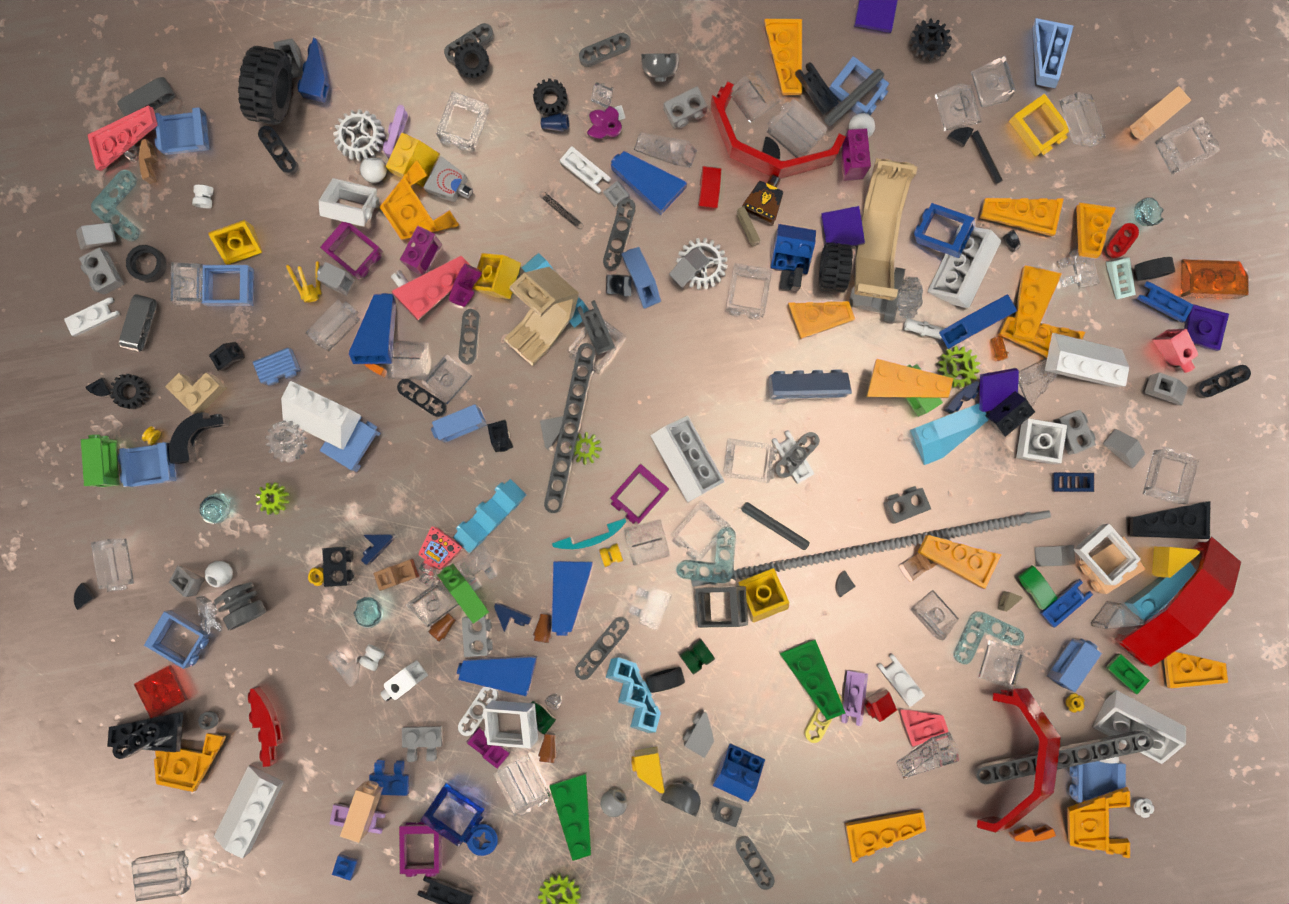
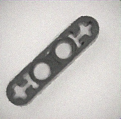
[603,199,636,271]
[575,617,629,680]

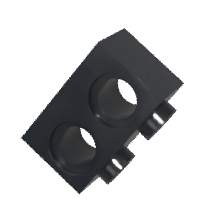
[322,546,354,587]

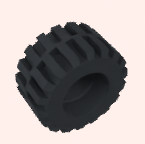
[819,242,853,293]

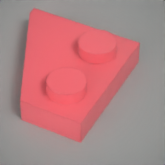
[899,709,949,746]

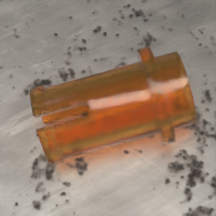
[990,336,1009,361]

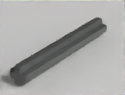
[824,69,884,126]
[742,502,810,550]

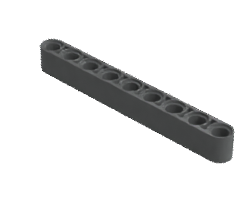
[544,343,596,513]
[975,730,1154,784]

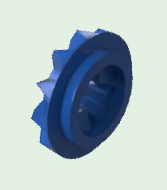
[466,824,498,856]

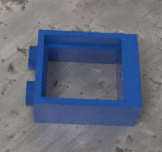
[914,203,976,258]

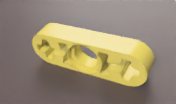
[804,692,842,743]

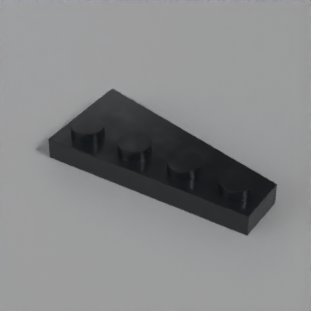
[1130,501,1211,540]
[107,712,183,752]

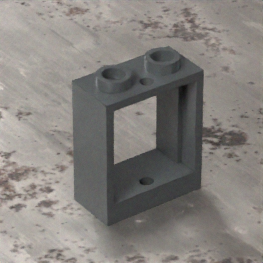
[695,586,748,628]

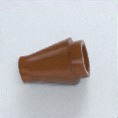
[428,613,456,642]
[533,614,552,643]
[538,734,557,763]

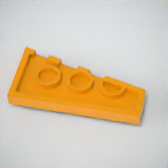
[866,359,954,398]

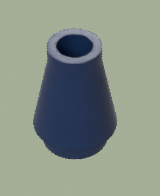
[541,112,569,132]

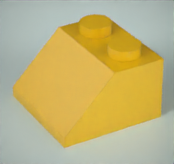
[386,132,440,187]
[472,253,521,299]
[738,568,790,623]
[631,746,665,793]

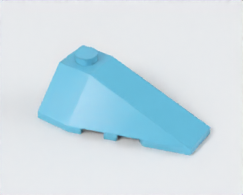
[910,403,988,465]
[1124,562,1196,625]

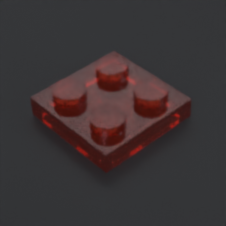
[134,665,188,718]

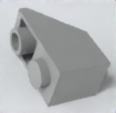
[1145,373,1188,405]
[683,709,714,758]

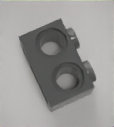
[883,486,931,524]

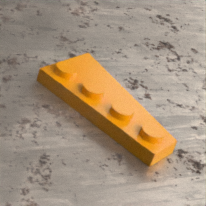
[764,19,802,95]
[979,198,1064,236]
[1012,265,1062,341]
[998,316,1085,357]
[918,535,1002,589]
[845,809,926,863]

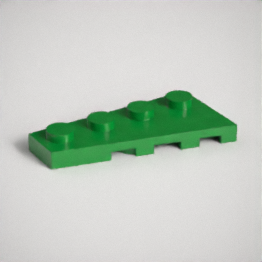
[780,639,846,721]
[549,772,591,861]

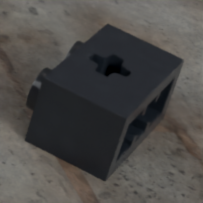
[985,391,1035,437]

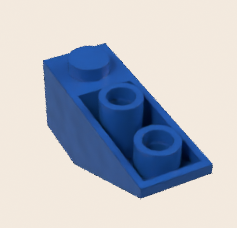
[297,37,330,103]

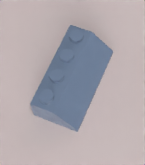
[769,369,852,399]

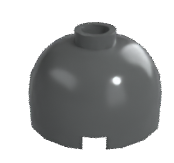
[641,53,679,81]
[660,780,701,817]

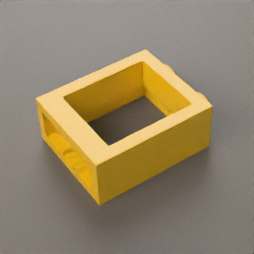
[1009,93,1072,157]

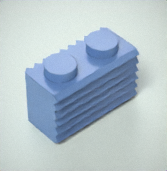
[253,347,301,386]

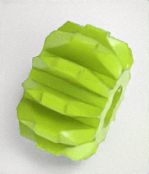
[569,432,602,465]
[255,482,289,515]

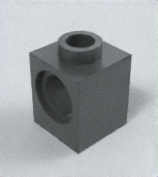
[711,797,742,827]

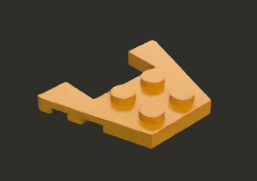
[380,160,459,240]
[154,733,226,792]
[1067,787,1130,858]

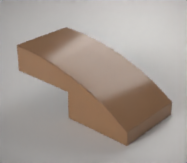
[139,139,158,184]
[899,553,937,582]
[373,559,419,591]

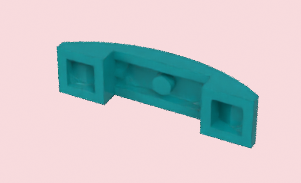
[552,518,627,549]

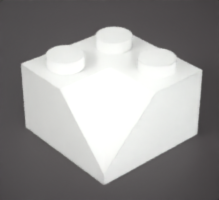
[1016,419,1067,464]

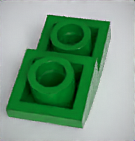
[1018,565,1057,610]

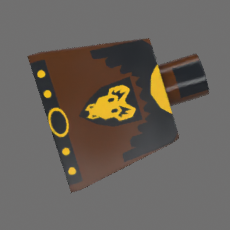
[742,175,783,225]

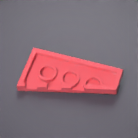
[87,106,158,171]
[391,256,471,320]

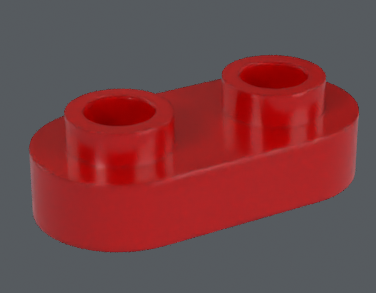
[1106,223,1139,258]

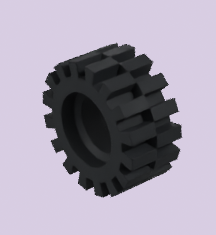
[454,42,489,78]
[533,78,568,116]
[109,374,150,409]

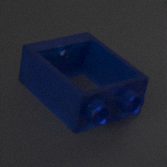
[420,783,484,847]

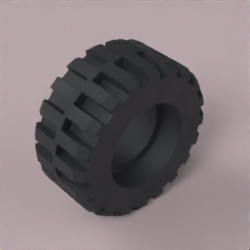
[238,46,293,125]

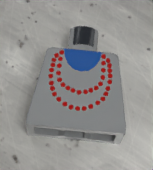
[423,156,473,202]

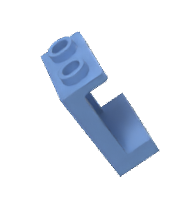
[154,107,210,155]
[320,417,381,472]
[118,442,177,487]
[1069,761,1126,802]

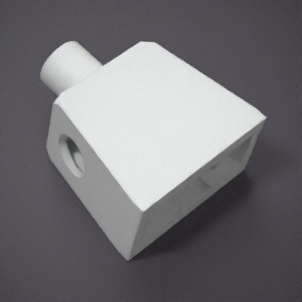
[381,660,428,701]

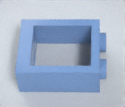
[829,56,889,115]
[199,265,254,306]
[431,404,487,443]
[144,610,210,669]
[1047,638,1102,692]

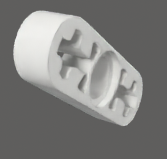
[458,686,498,736]

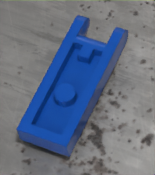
[1137,281,1193,322]
[1040,579,1093,628]

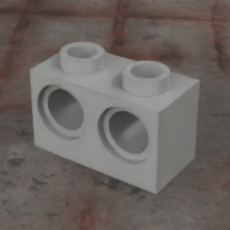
[663,86,708,129]
[79,247,124,295]
[317,262,355,296]
[1053,410,1096,455]
[462,615,493,657]

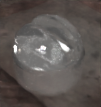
[124,145,140,161]
[545,693,562,710]

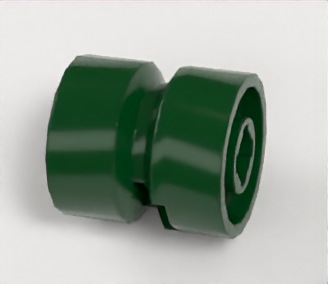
[679,639,715,675]

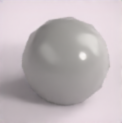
[600,789,627,817]

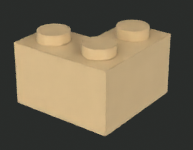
[165,372,227,414]

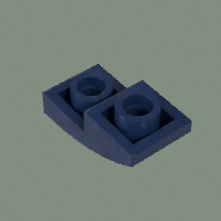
[944,381,980,414]

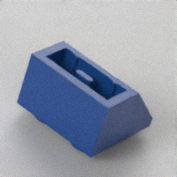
[770,224,816,274]
[713,743,765,802]

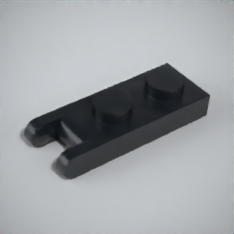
[795,62,839,115]
[417,876,474,904]

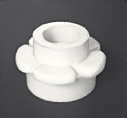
[1134,798,1154,818]

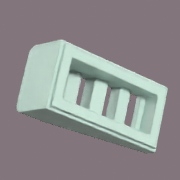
[1106,257,1136,299]

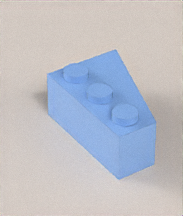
[1032,18,1074,88]

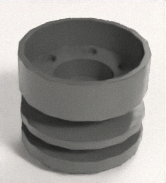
[214,582,267,631]

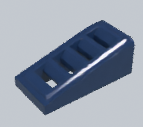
[1054,472,1094,492]

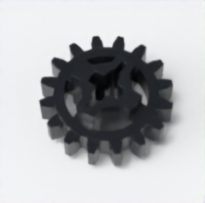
[909,18,952,62]

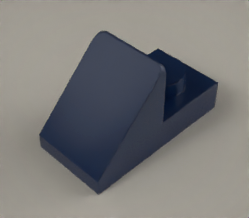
[361,534,397,565]
[494,602,533,632]

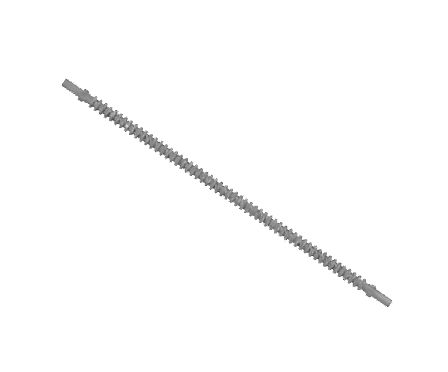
[691,510,1051,587]

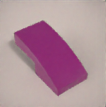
[449,263,482,307]
[467,726,510,769]

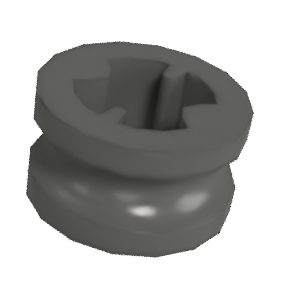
[198,711,219,730]

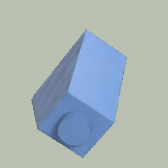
[622,247,661,309]

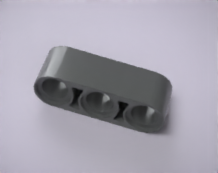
[117,77,175,117]
[119,294,157,352]

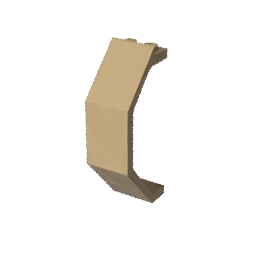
[854,158,917,301]
[504,267,579,366]

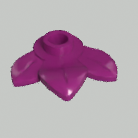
[587,106,622,139]

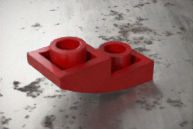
[698,166,722,208]

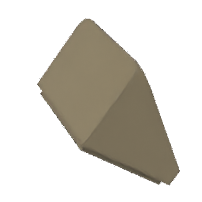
[998,591,1023,612]

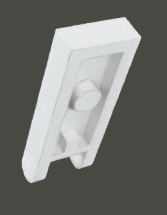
[560,146,611,194]
[64,297,120,337]
[771,430,815,484]
[877,654,925,707]

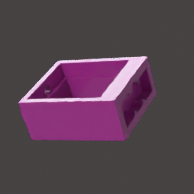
[841,128,871,181]
[320,221,383,280]
[399,226,442,276]
[610,464,669,524]
[399,821,442,877]

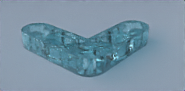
[91,170,140,241]
[676,526,736,583]
[954,611,1024,664]

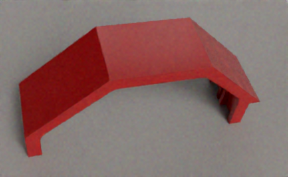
[710,81,846,179]
[1114,536,1241,667]
[977,688,1061,833]

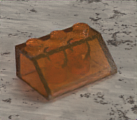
[1181,259,1249,299]

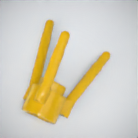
[286,261,322,303]

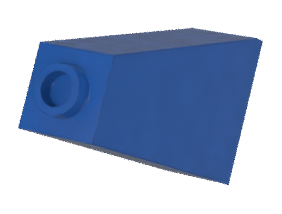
[611,151,687,215]
[349,293,397,364]
[939,294,1017,349]
[552,561,593,636]
[457,655,537,696]

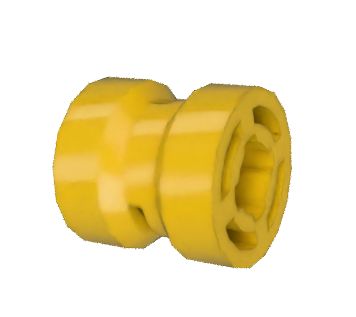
[599,543,623,567]

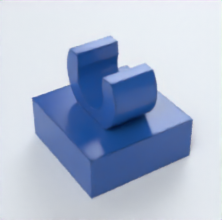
[332,854,358,881]

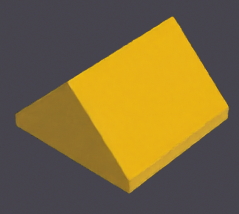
[208,220,262,265]
[1152,546,1200,578]

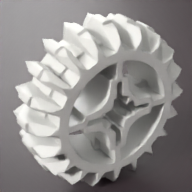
[333,109,386,161]
[676,238,728,289]

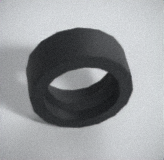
[126,245,167,283]
[1135,257,1175,281]
[646,667,685,693]

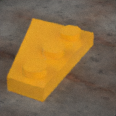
[1076,203,1116,258]
[788,301,855,339]
[1164,652,1228,688]

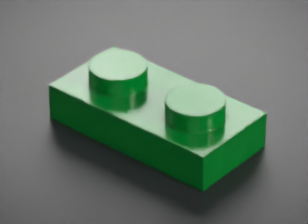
[1106,653,1150,695]

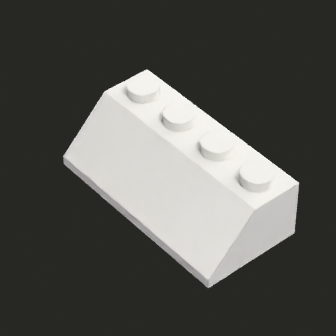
[927,225,1001,308]
[1045,333,1129,387]
[281,381,361,450]
[650,416,725,502]
[1093,690,1186,764]
[214,765,284,859]

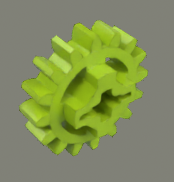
[937,346,980,388]
[538,873,581,904]

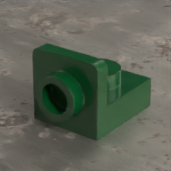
[531,701,557,735]

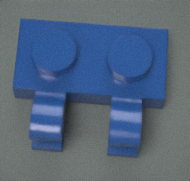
[369,760,410,796]

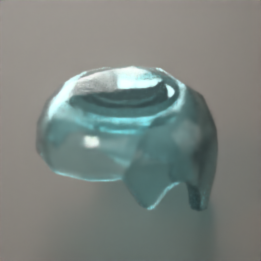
[1134,198,1164,227]
[199,493,230,524]
[353,597,384,628]

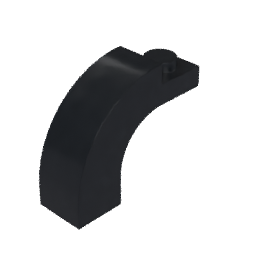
[169,412,230,464]

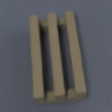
[736,206,760,247]

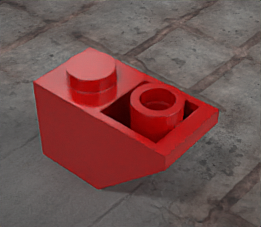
[865,690,897,722]

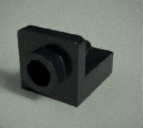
[780,267,803,292]
[606,274,632,296]
[209,342,245,371]
[487,419,513,452]

